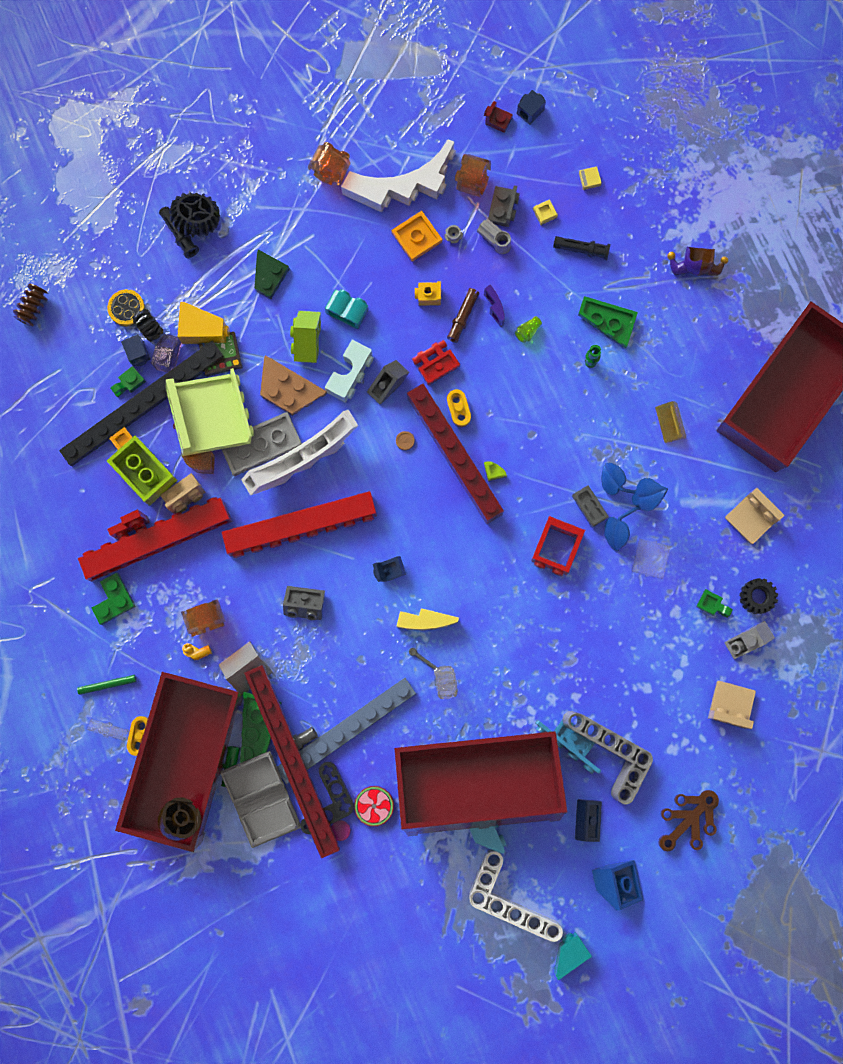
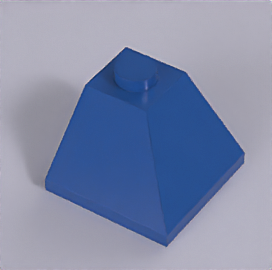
[592,860,643,910]

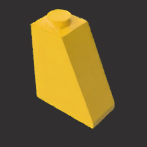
[178,302,230,344]

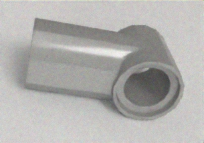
[477,219,511,254]

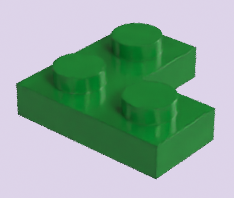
[91,573,136,625]

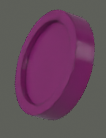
[331,820,351,841]

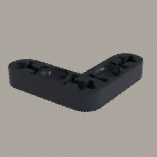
[300,762,354,834]

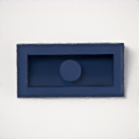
[575,799,602,842]

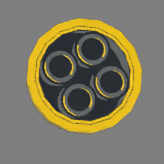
[107,289,146,327]

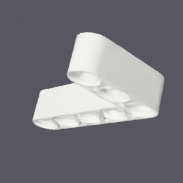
[469,850,563,942]

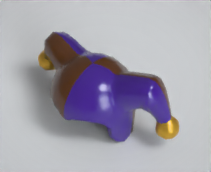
[667,246,728,276]

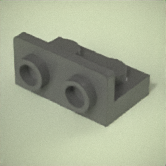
[488,185,520,227]
[283,586,325,620]

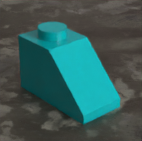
[554,932,592,980]

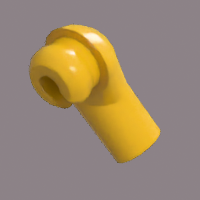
[182,643,212,660]

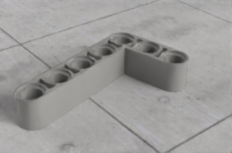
[562,711,653,804]

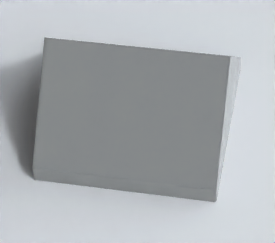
[219,641,273,695]

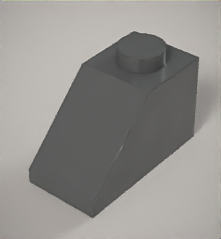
[367,360,409,404]

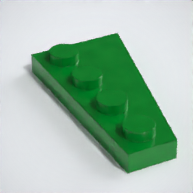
[240,692,282,763]

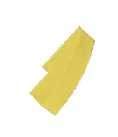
[396,608,459,631]

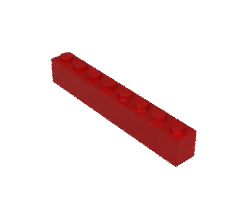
[222,491,377,558]
[78,497,232,582]

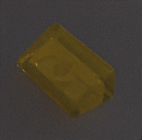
[655,401,686,443]

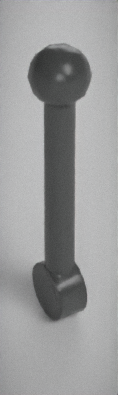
[409,648,443,675]

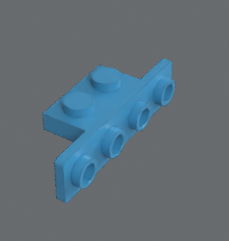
[535,720,601,774]

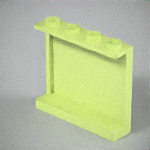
[166,368,254,456]

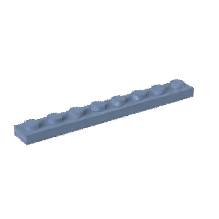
[277,678,416,784]

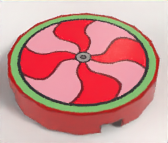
[354,786,394,826]

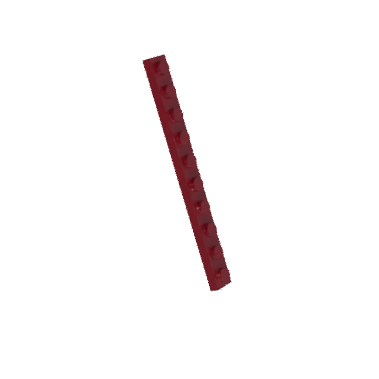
[244,665,340,859]

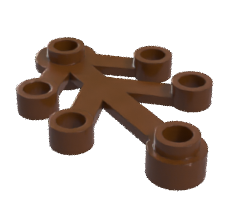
[658,790,719,851]

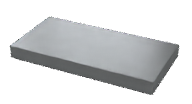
[222,412,302,477]

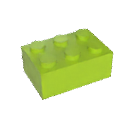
[107,435,178,506]

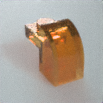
[181,451,215,474]

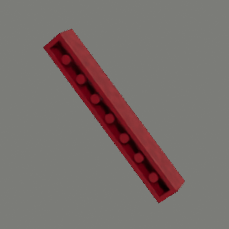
[407,384,504,524]

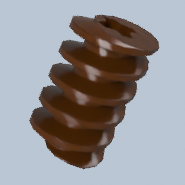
[13,283,49,327]

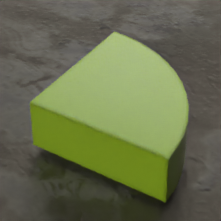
[484,461,507,481]

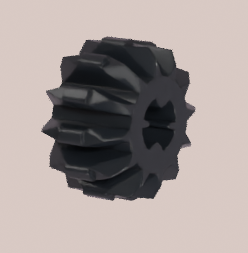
[133,308,163,342]

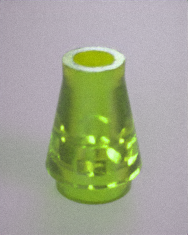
[515,316,542,343]

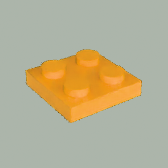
[391,211,442,262]

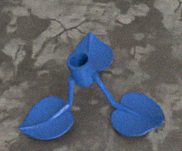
[601,463,668,551]

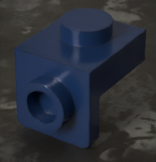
[373,556,406,582]

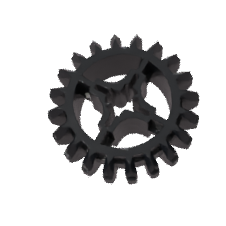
[169,191,220,238]

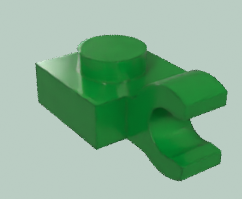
[110,366,146,397]
[696,589,733,618]

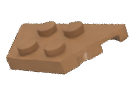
[260,355,327,415]

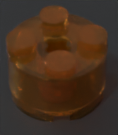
[308,142,351,186]
[455,154,491,197]
[181,599,225,637]

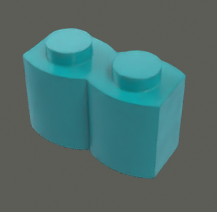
[325,289,368,329]

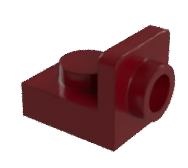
[484,101,513,133]

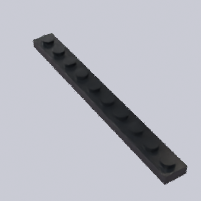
[59,341,224,466]

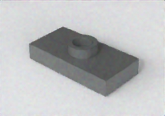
[572,485,609,528]

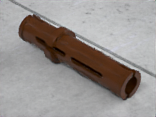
[447,288,479,343]

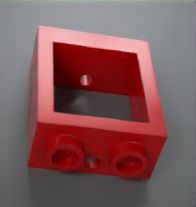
[531,516,585,576]

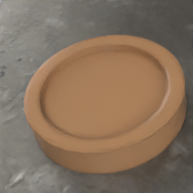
[396,431,415,450]

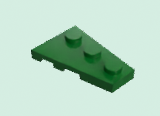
[578,296,638,348]

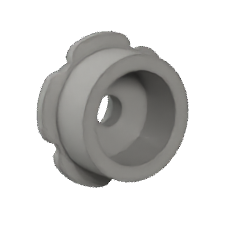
[445,225,463,243]

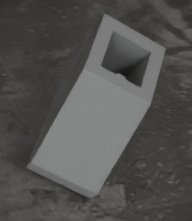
[724,621,775,659]

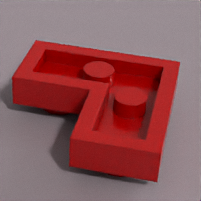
[107,509,150,539]

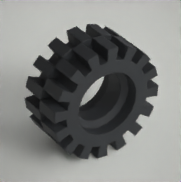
[739,578,778,614]

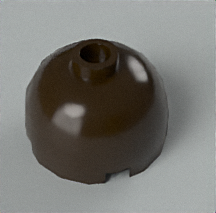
[157,797,201,841]

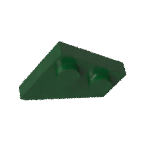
[254,249,290,299]

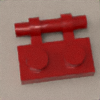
[412,340,460,385]

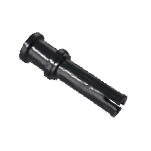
[159,206,199,258]
[553,236,611,260]

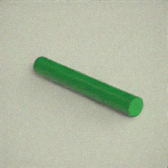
[77,675,137,695]

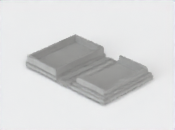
[220,751,301,848]

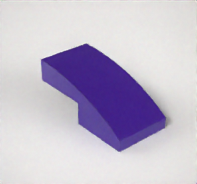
[484,284,505,327]

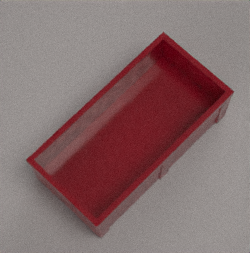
[716,301,843,472]
[115,672,243,852]
[394,731,567,837]

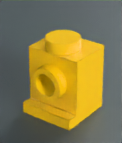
[415,281,441,306]

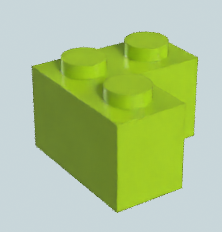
[290,311,321,363]

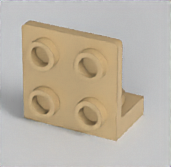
[160,473,206,514]
[725,488,785,544]
[708,681,756,729]

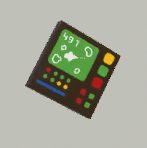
[199,331,243,376]

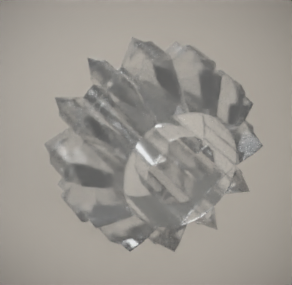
[434,665,458,699]

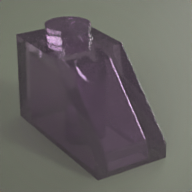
[151,334,182,372]

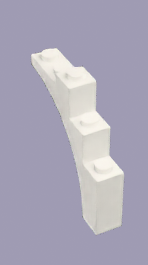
[341,139,456,213]
[241,410,358,495]

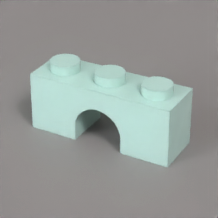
[325,340,374,403]

